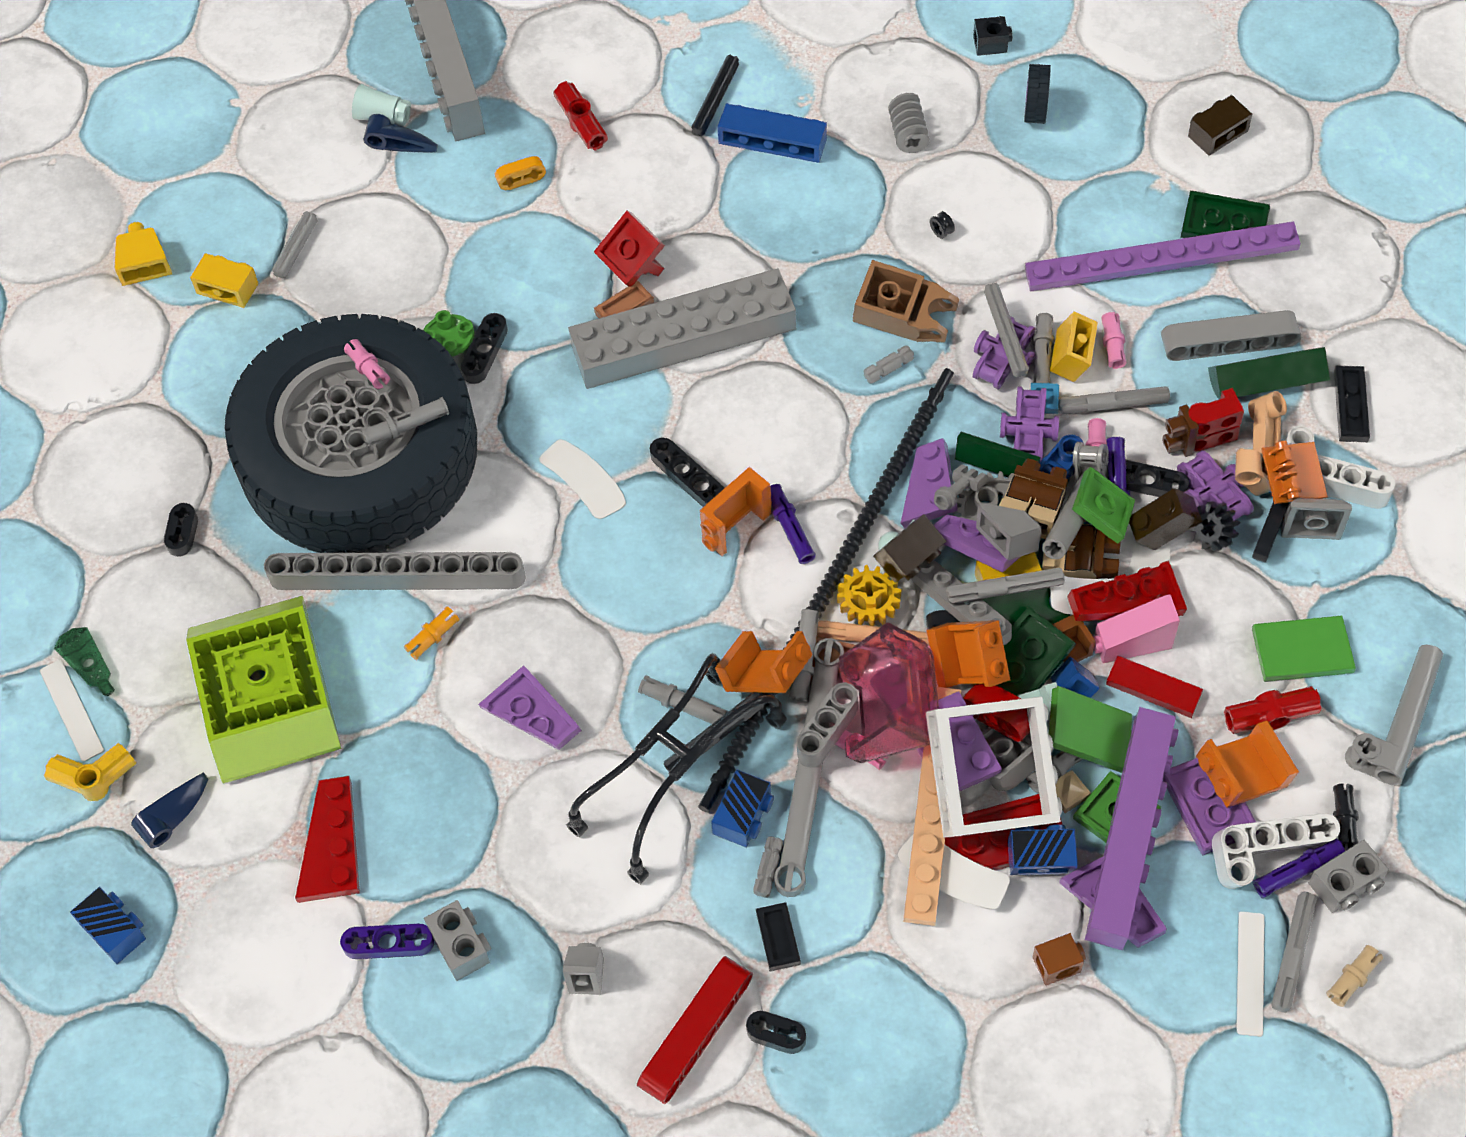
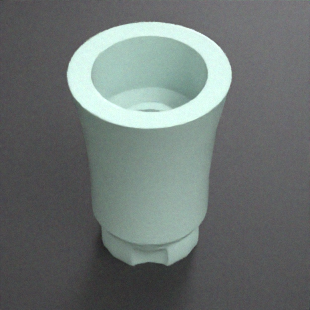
[352,84,411,126]

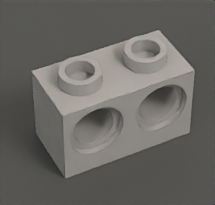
[1308,840,1389,913]
[424,900,491,981]

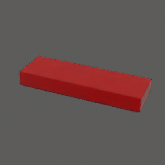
[1106,656,1203,718]

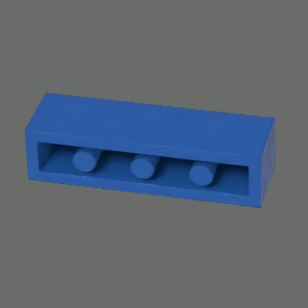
[718,103,827,163]

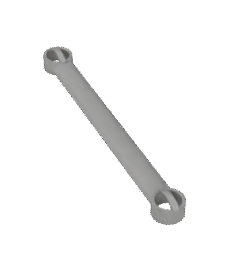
[774,638,844,897]

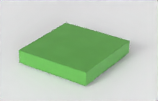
[1072,467,1136,544]
[1073,771,1161,843]

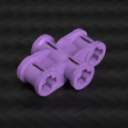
[972,316,1035,389]
[1000,386,1059,462]
[1177,450,1253,521]

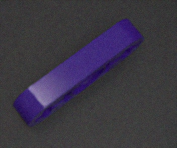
[340,923,434,959]

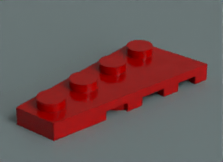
[1067,561,1187,621]
[295,776,360,903]

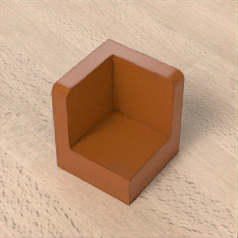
[1052,615,1096,662]

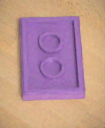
[1162,758,1260,856]

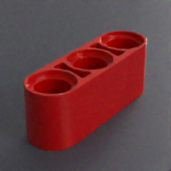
[962,683,1030,742]

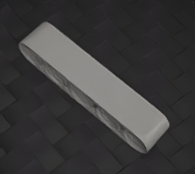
[1161,310,1301,361]

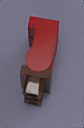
[1162,388,1244,457]

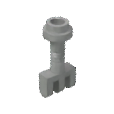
[934,464,988,510]

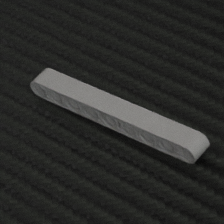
[264,552,526,590]

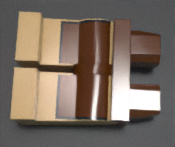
[999,458,1068,539]
[1042,524,1121,579]

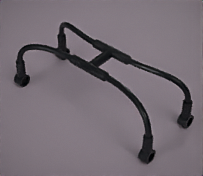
[566,653,787,885]

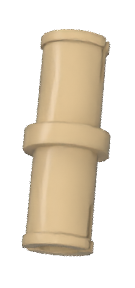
[1326,945,1383,1007]

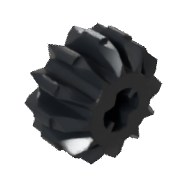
[1189,501,1241,551]

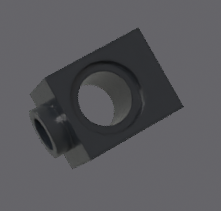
[973,16,1012,56]

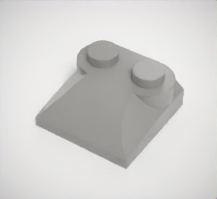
[1281,498,1352,540]
[982,727,1036,791]

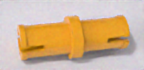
[404,606,460,660]

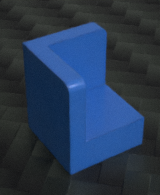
[1051,656,1100,698]

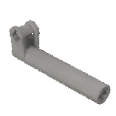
[1042,442,1108,560]
[1345,644,1443,785]

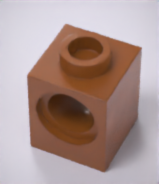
[1032,933,1086,986]

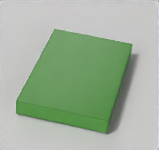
[1252,615,1356,682]
[1049,686,1132,773]

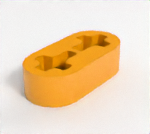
[495,156,546,190]

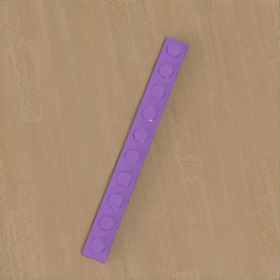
[1025,221,1301,292]

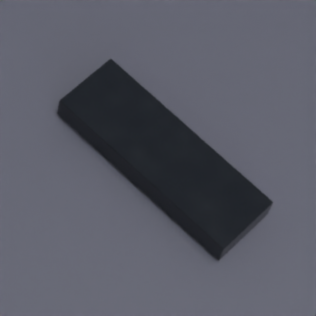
[1334,365,1370,443]

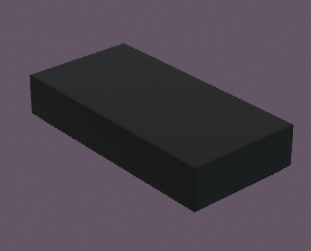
[756,902,801,971]

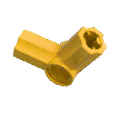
[44,742,137,801]

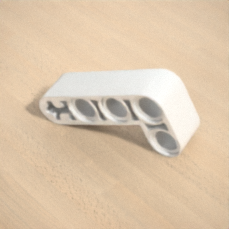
[1286,426,1395,509]
[1212,813,1340,889]

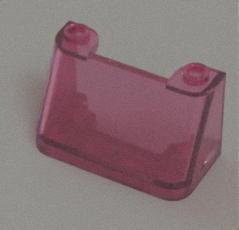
[839,622,939,763]

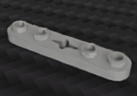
[911,560,1012,645]

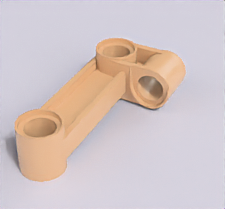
[1235,391,1287,496]

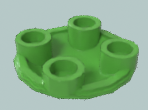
[423,310,474,357]

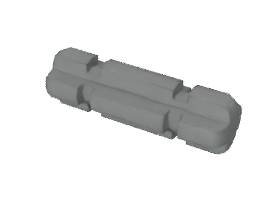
[864,346,914,383]
[753,836,783,897]

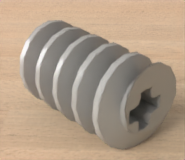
[888,93,930,153]

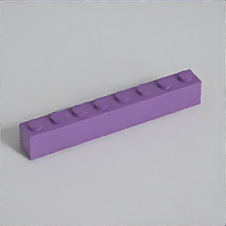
[1084,707,1179,950]

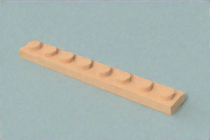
[903,686,961,926]

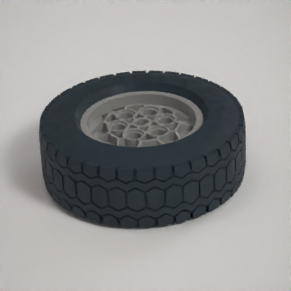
[225,314,477,553]

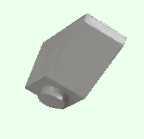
[976,503,1041,561]
[563,943,604,995]

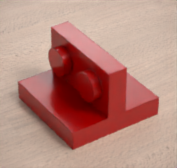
[594,210,665,287]

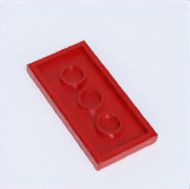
[944,794,1063,870]

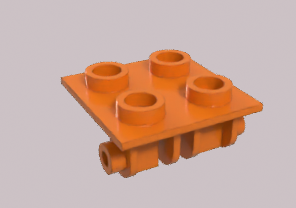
[1261,441,1328,504]

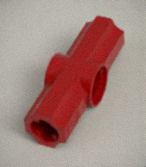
[553,81,608,151]
[1224,686,1322,734]

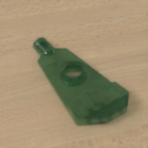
[54,627,115,696]

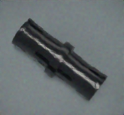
[1333,783,1359,849]

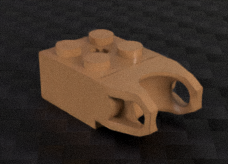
[853,260,959,342]

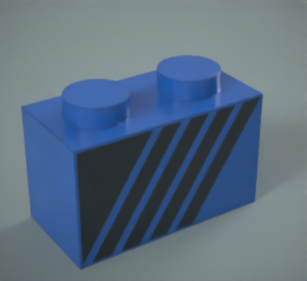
[711,769,774,848]
[1008,825,1078,875]
[70,886,146,964]

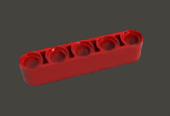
[637,956,753,1104]

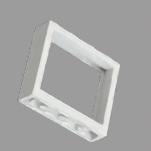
[926,696,1062,838]

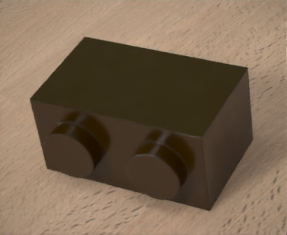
[1188,95,1253,156]
[1129,488,1202,550]
[873,514,946,583]

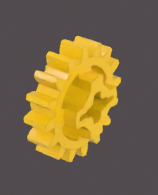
[837,565,901,626]

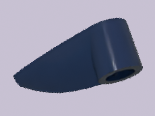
[363,114,438,152]
[131,772,209,849]

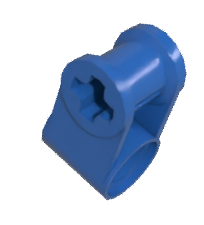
[1040,435,1084,482]

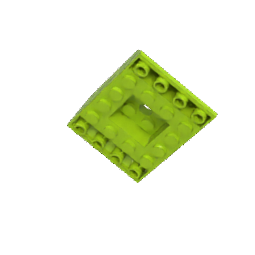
[186,595,342,784]

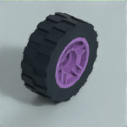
[1024,64,1051,124]

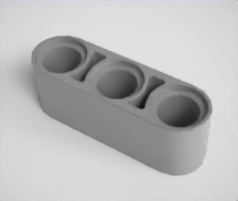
[796,682,858,767]

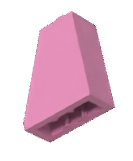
[1093,595,1180,663]

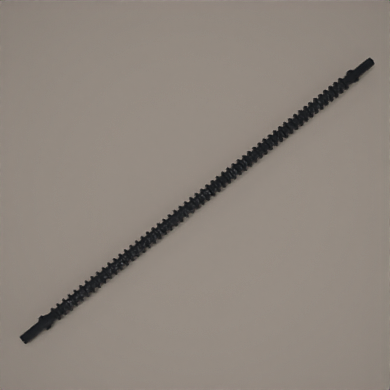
[698,368,954,813]

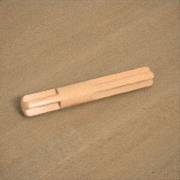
[817,620,929,648]

